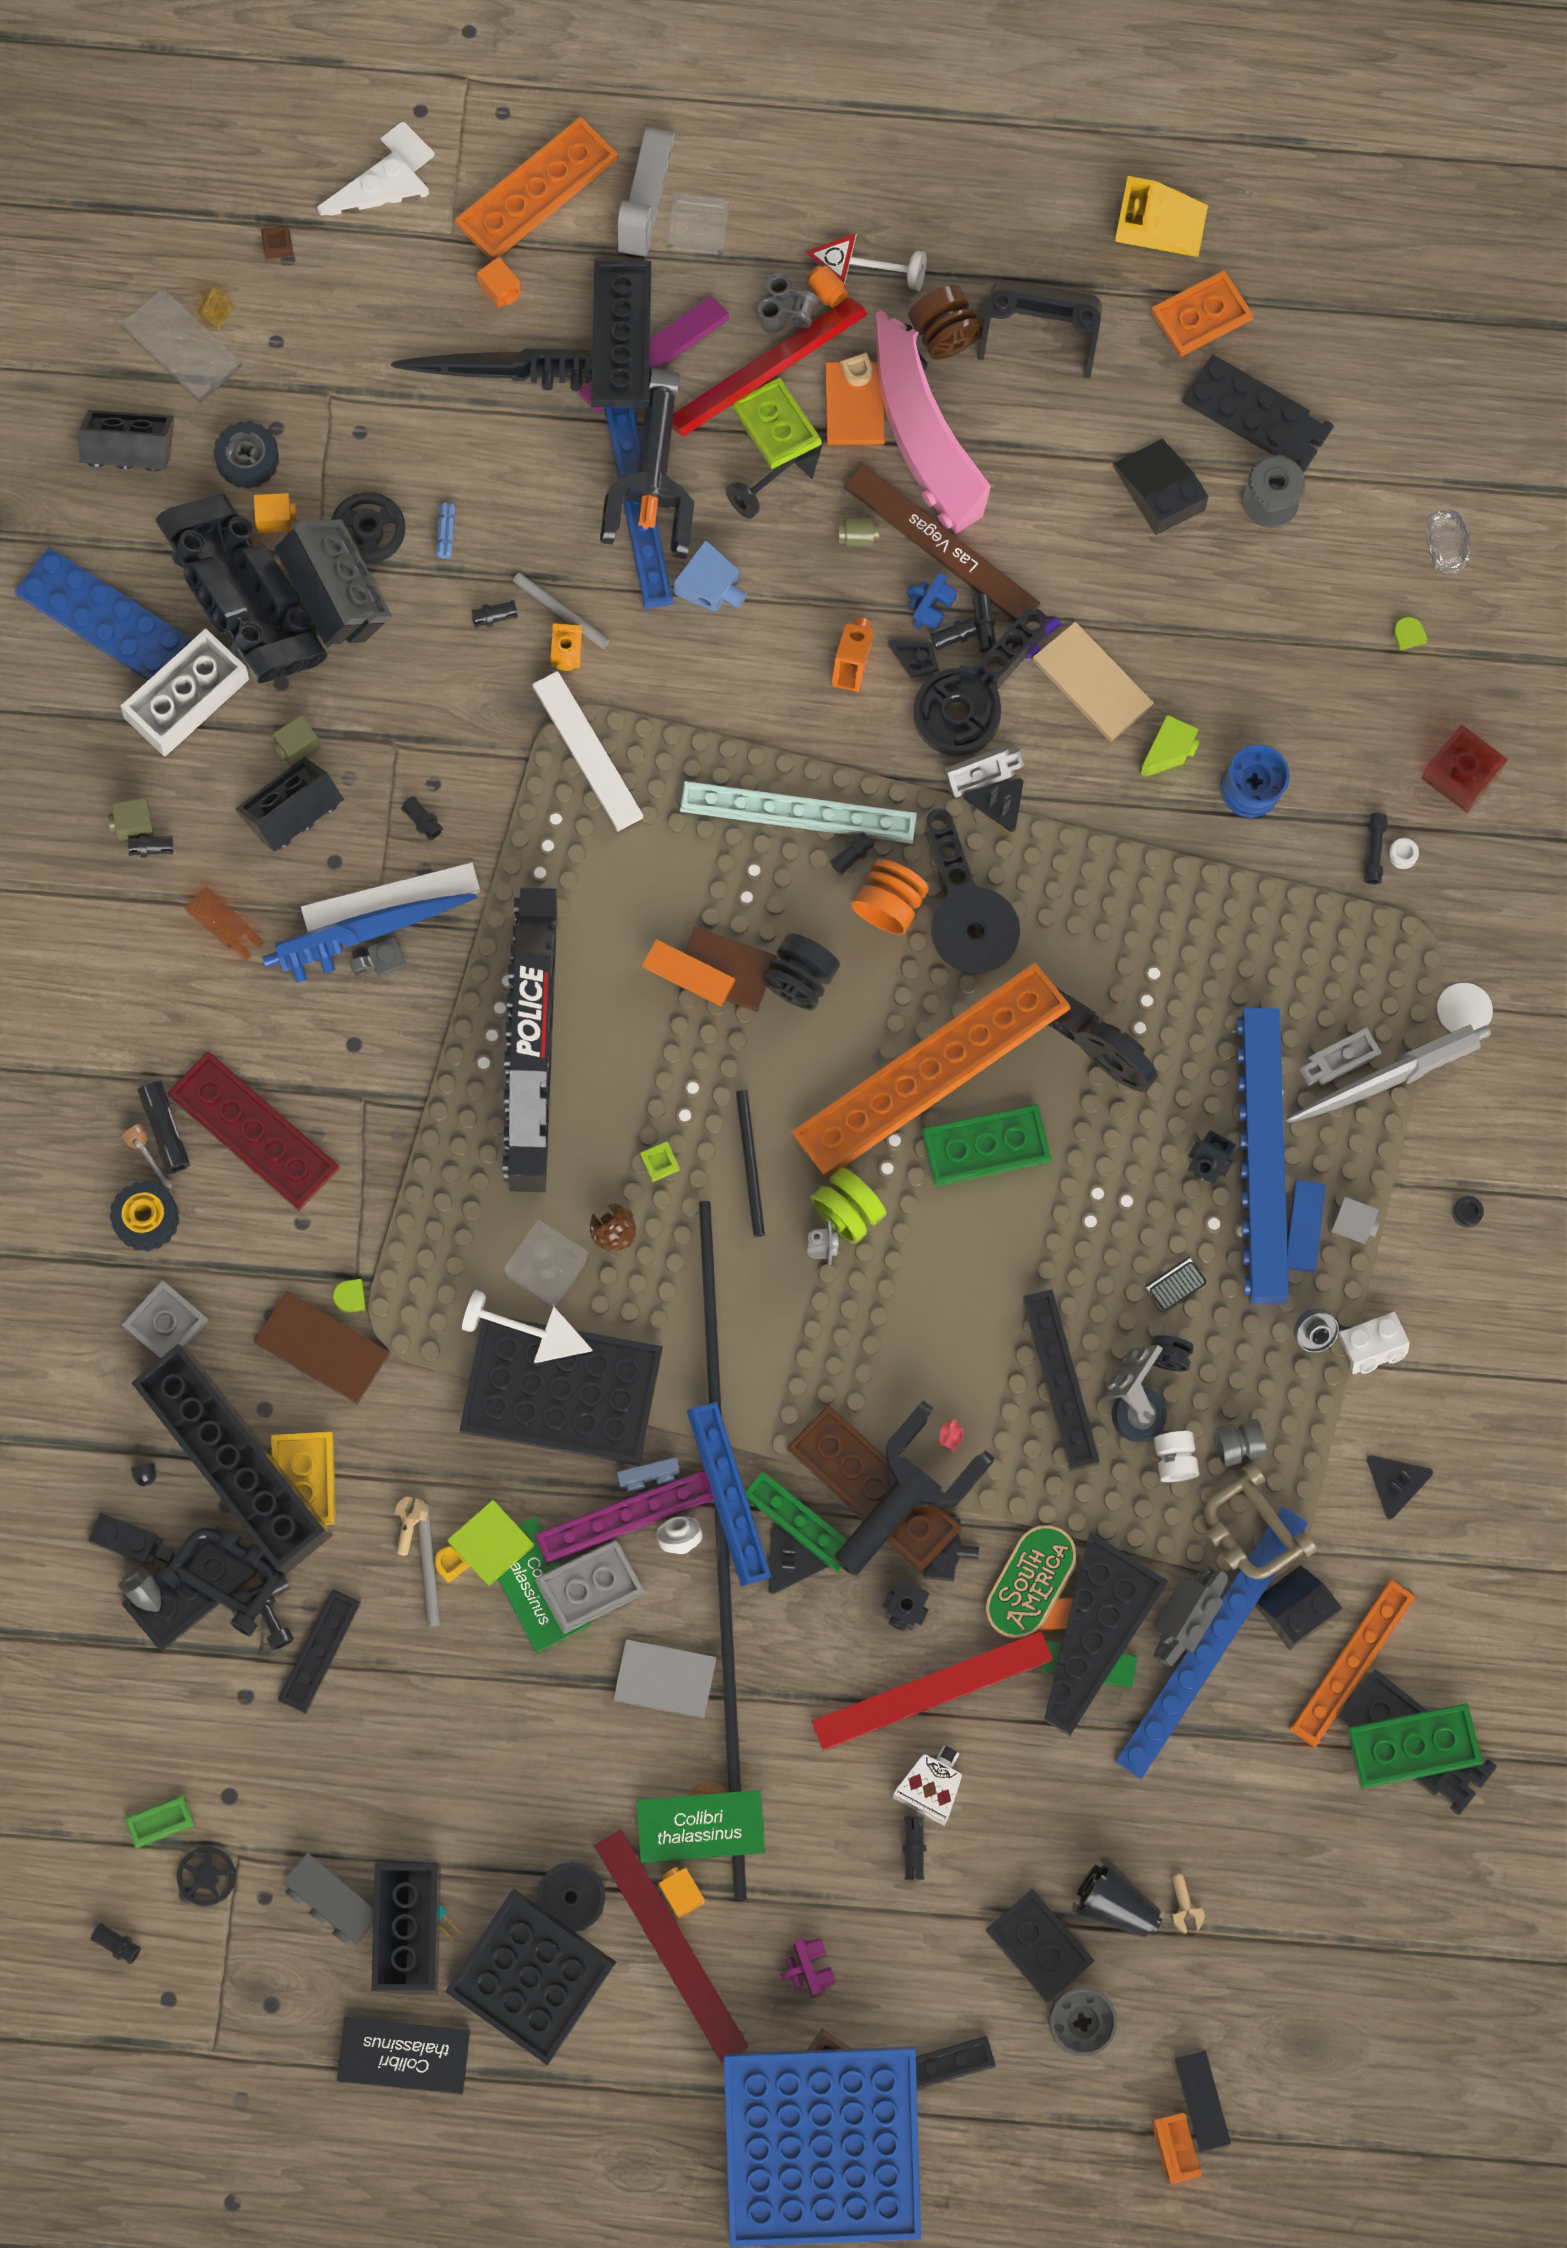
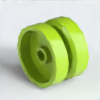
[810,1167,886,1244]

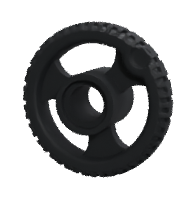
[331,492,405,564]

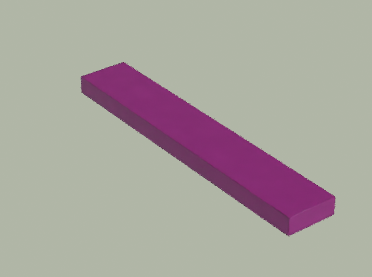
[578,296,729,413]
[535,1469,714,1564]

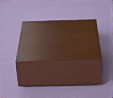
[261,225,294,259]

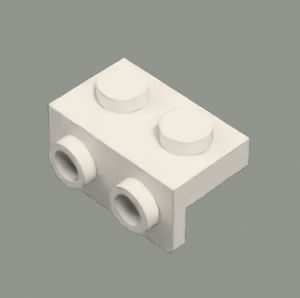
[1339,1312,1410,1374]

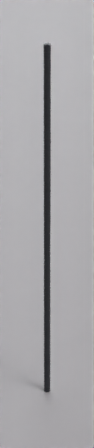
[699,1201,747,1901]

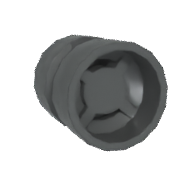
[1215,1419,1267,1467]

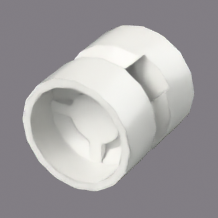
[1154,1431,1199,1482]

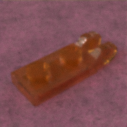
[185,887,264,961]

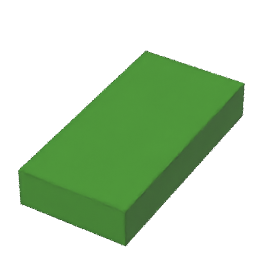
[124,1795,195,1849]

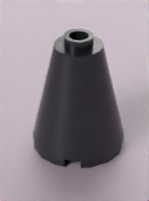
[1072,1857,1162,1937]

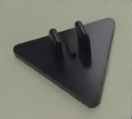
[963,778,1024,832]
[1367,1455,1433,1520]
[768,1527,829,1594]

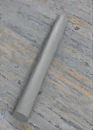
[513,572,610,649]
[418,1504,440,1627]

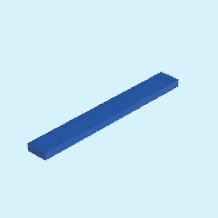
[604,407,673,609]

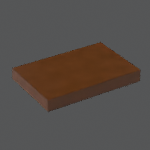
[684,927,778,1012]

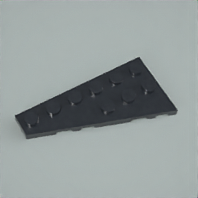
[1044,1532,1168,1737]

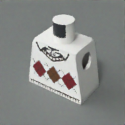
[893,1745,962,1826]

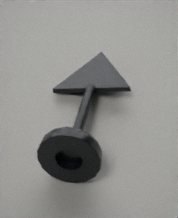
[726,431,827,519]

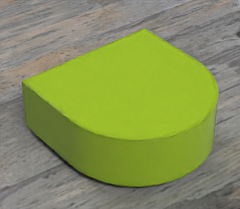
[1394,617,1428,651]
[333,1279,366,1313]

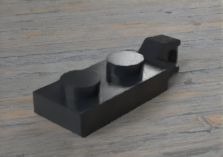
[88,1513,176,1565]

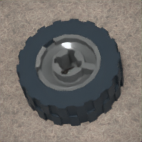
[214,421,279,489]

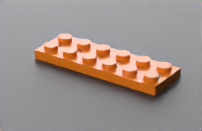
[455,116,618,261]

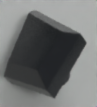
[888,640,939,678]

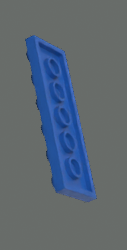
[15,547,191,681]

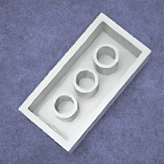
[121,628,249,757]

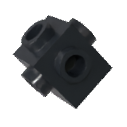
[1187,1130,1236,1184]
[882,1580,930,1631]

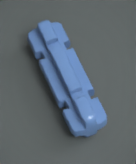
[436,503,455,559]

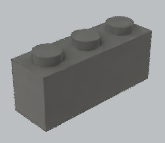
[283,1853,373,1946]

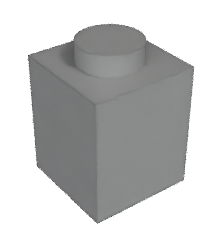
[1331,1197,1381,1244]

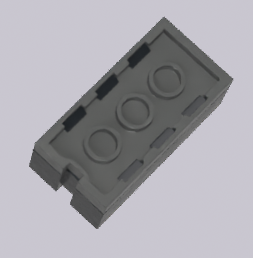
[274,519,392,645]

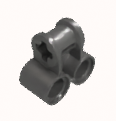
[757,273,819,333]

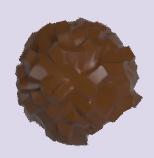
[589,1203,636,1251]

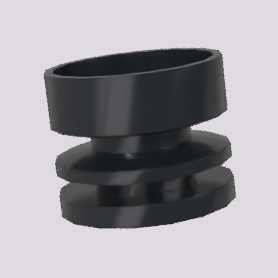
[762,933,840,1010]

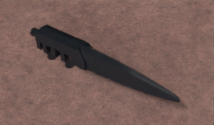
[391,348,592,391]

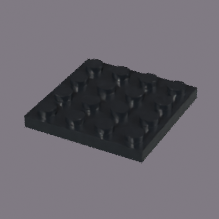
[445,1889,617,2065]

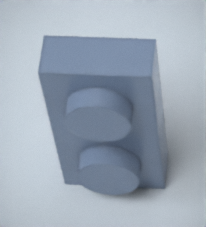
[617,1457,679,1492]

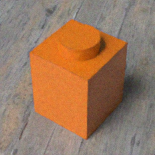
[476,257,521,310]

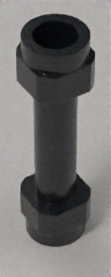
[1364,813,1388,885]

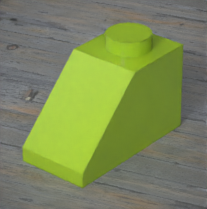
[1141,715,1201,777]

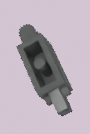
[1153,1565,1228,1666]

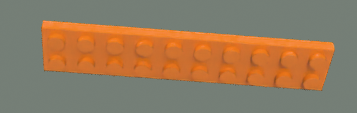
[791,962,1071,1179]

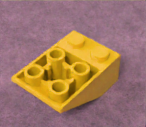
[1115,176,1208,257]

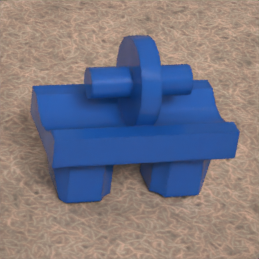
[906,573,958,630]

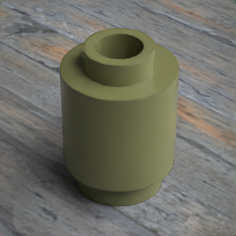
[838,518,879,547]

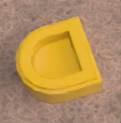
[434,1546,470,1584]

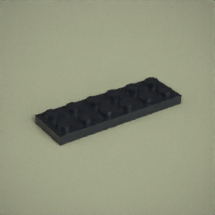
[591,261,651,408]

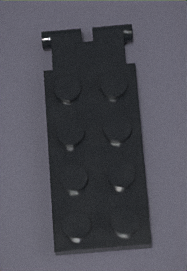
[1182,354,1334,472]
[1336,1669,1497,1815]

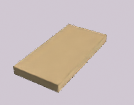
[1032,621,1154,742]

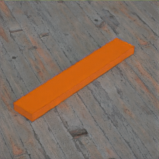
[1289,1579,1416,1747]

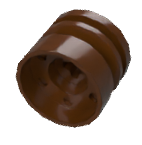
[908,284,983,360]

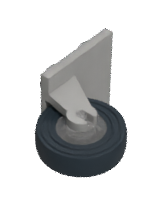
[1103,1345,1167,1442]

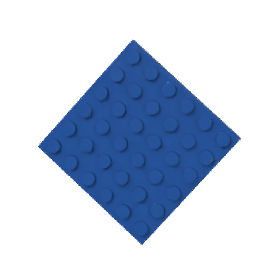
[724,2047,921,2247]

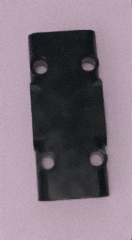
[156,494,328,683]

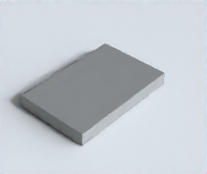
[535,1539,645,1634]
[614,1639,717,1719]

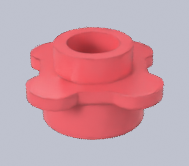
[939,1419,964,1453]

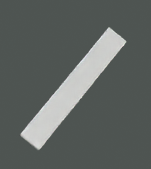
[532,671,643,832]
[301,862,480,932]

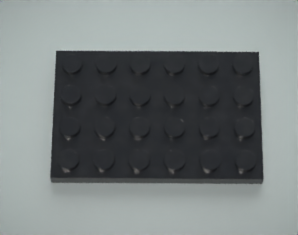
[459,1317,663,1466]

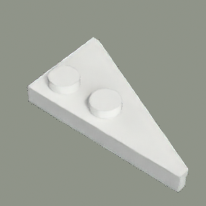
[317,151,429,216]

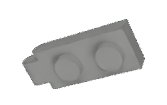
[944,747,1024,798]
[1299,1028,1382,1085]

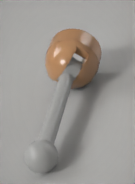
[121,1123,173,1190]

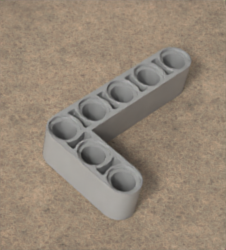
[618,127,675,257]

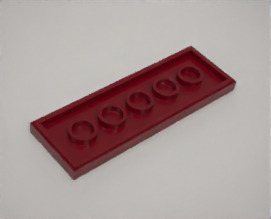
[167,1051,340,1212]

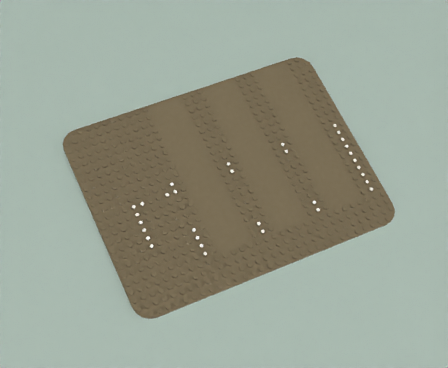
[368,704,1443,1581]

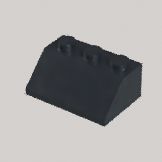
[79,410,174,471]
[235,757,344,852]

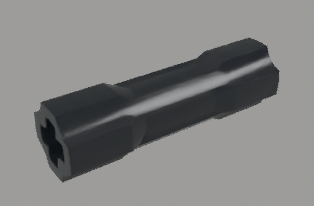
[137,1081,191,1174]

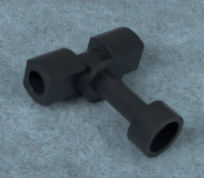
[230,1571,294,1650]

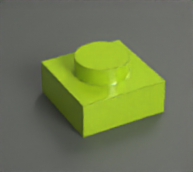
[640,1141,680,1182]

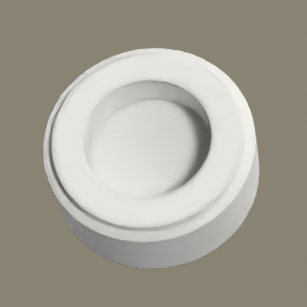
[1388,838,1419,869]

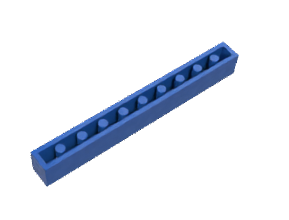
[1236,1008,1289,1304]

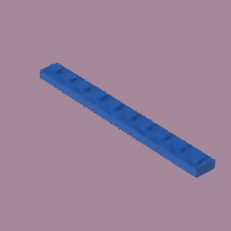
[1116,1506,1308,1779]

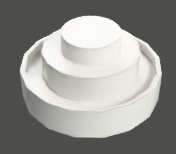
[656,1516,703,1554]

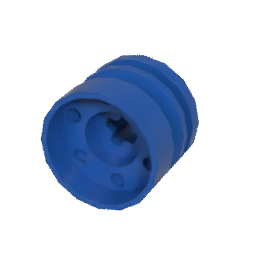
[1220,744,1290,818]

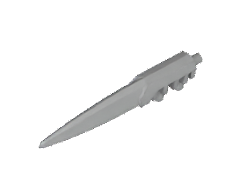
[1286,1024,1491,1123]

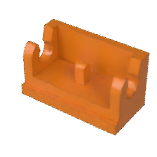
[1151,2113,1202,2185]

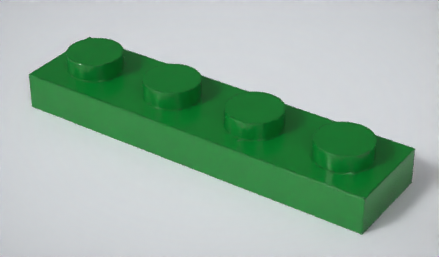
[745,1471,847,1574]

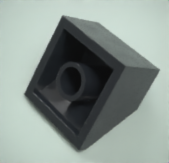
[1255,1565,1342,1650]

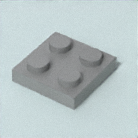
[122,1280,209,1359]

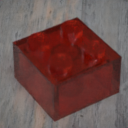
[1421,724,1508,814]

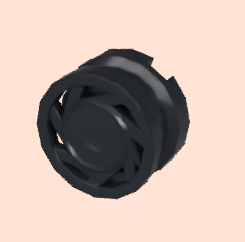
[1151,1335,1194,1372]

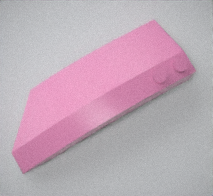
[874,310,991,535]

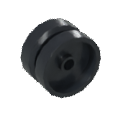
[536,1862,606,1932]

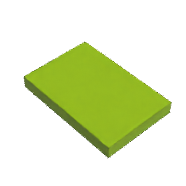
[730,377,822,469]

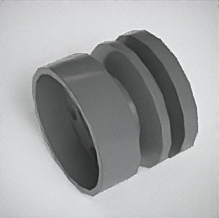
[1048,1989,1117,2056]

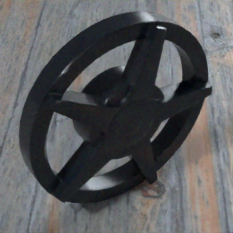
[177,1847,236,1906]

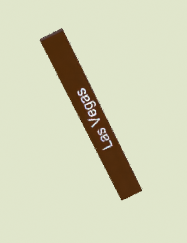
[844,464,1040,621]

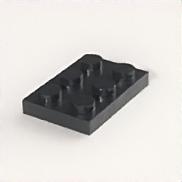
[985,1889,1095,2003]

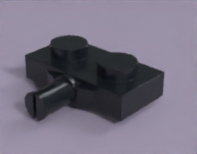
[924,1519,979,1582]

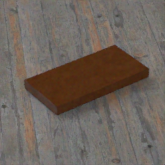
[254,1291,390,1405]

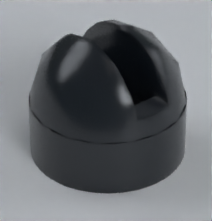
[131,1463,156,1487]

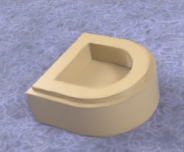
[840,352,873,386]

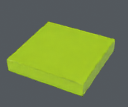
[447,1500,534,1587]

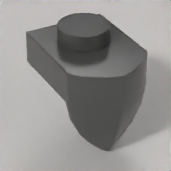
[117,1566,161,1612]

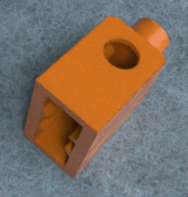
[832,617,874,693]

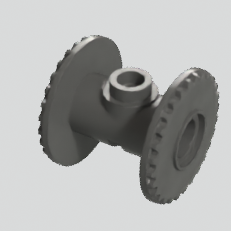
[1243,455,1305,528]

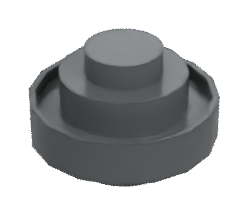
[1293,1309,1339,1353]

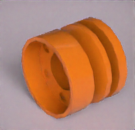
[851,859,929,935]

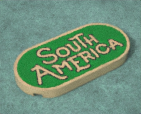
[986,1525,1077,1640]

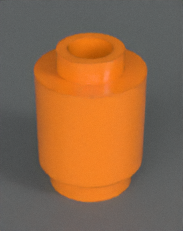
[807,266,848,308]

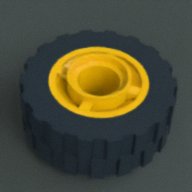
[110,1181,180,1251]

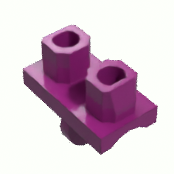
[780,1938,836,1998]

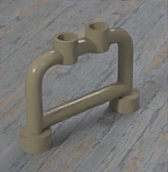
[1204,1461,1318,1579]

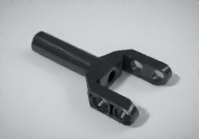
[833,1400,995,1576]

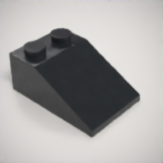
[1113,438,1209,535]

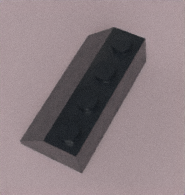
[371,1863,441,1995]

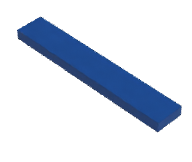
[686,1402,771,1586]

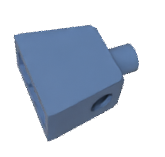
[674,541,747,612]

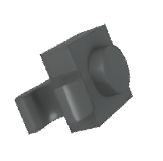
[351,937,406,977]

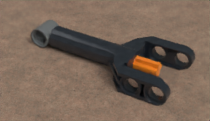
[600,367,694,559]

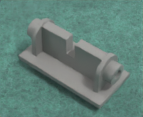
[806,1221,838,1266]

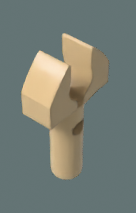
[394,1496,428,1556]
[1171,1873,1205,1934]

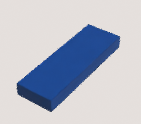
[1287,1180,1326,1273]

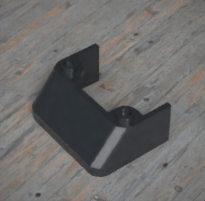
[978,280,1102,378]

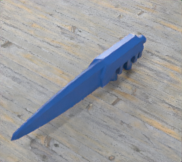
[262,893,477,983]

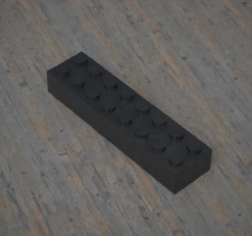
[131,1344,333,1574]

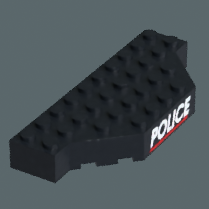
[502,887,558,1192]

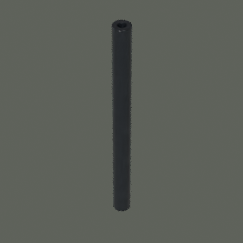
[736,1090,765,1237]

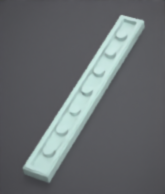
[680,781,917,844]

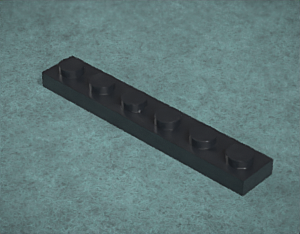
[1023,1289,1100,1471]

